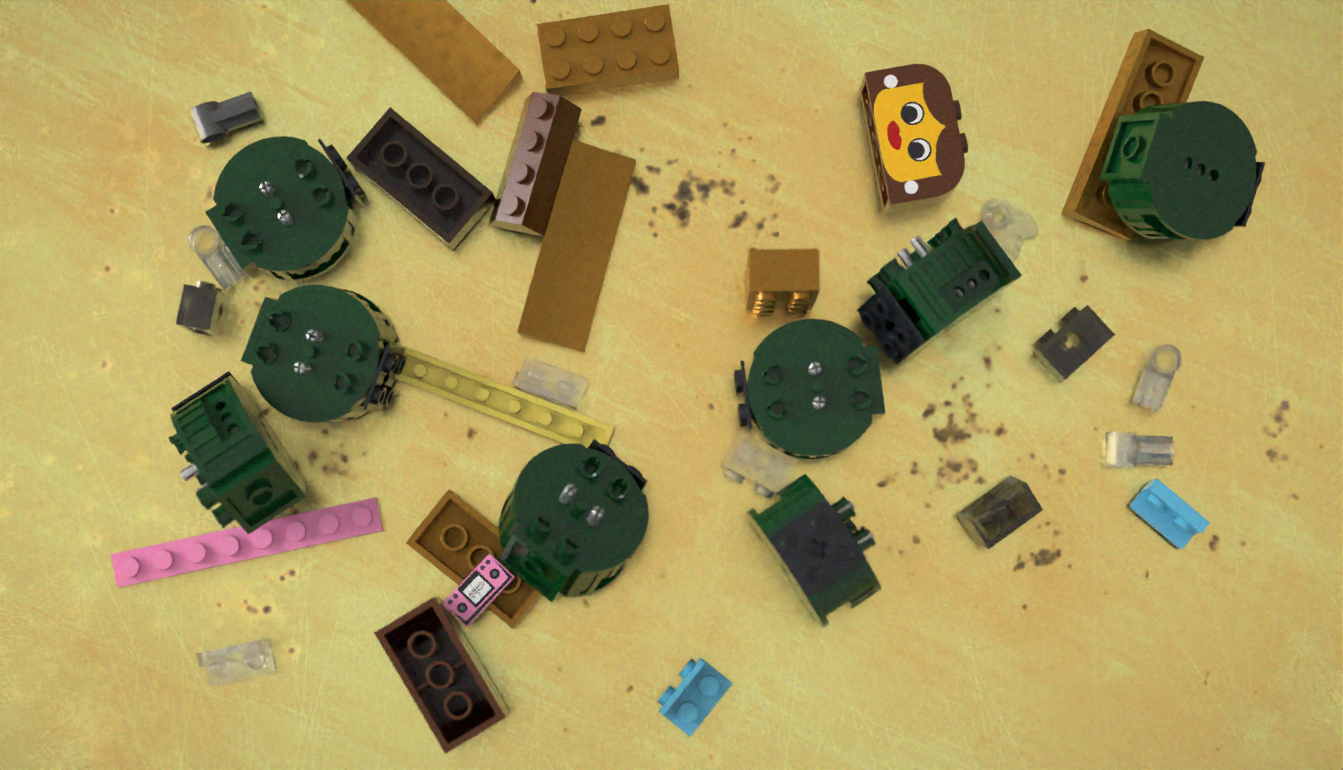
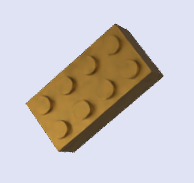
[536,4,679,96]
[745,249,820,315]
[406,489,542,629]

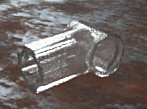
[189,225,248,291]
[1132,344,1182,412]
[1105,432,1174,468]

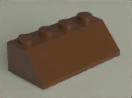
[488,92,582,236]

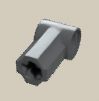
[190,92,262,143]

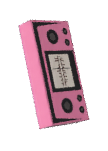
[442,554,515,628]

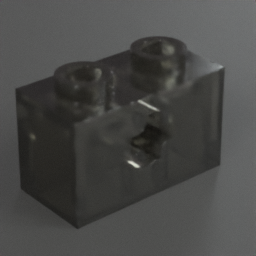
[176,281,230,338]
[1033,305,1115,383]
[957,475,1043,549]

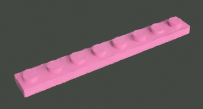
[111,497,384,588]

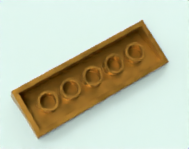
[345,0,522,125]
[1061,29,1204,240]
[517,139,636,352]

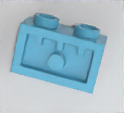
[1129,478,1210,549]
[657,658,733,737]

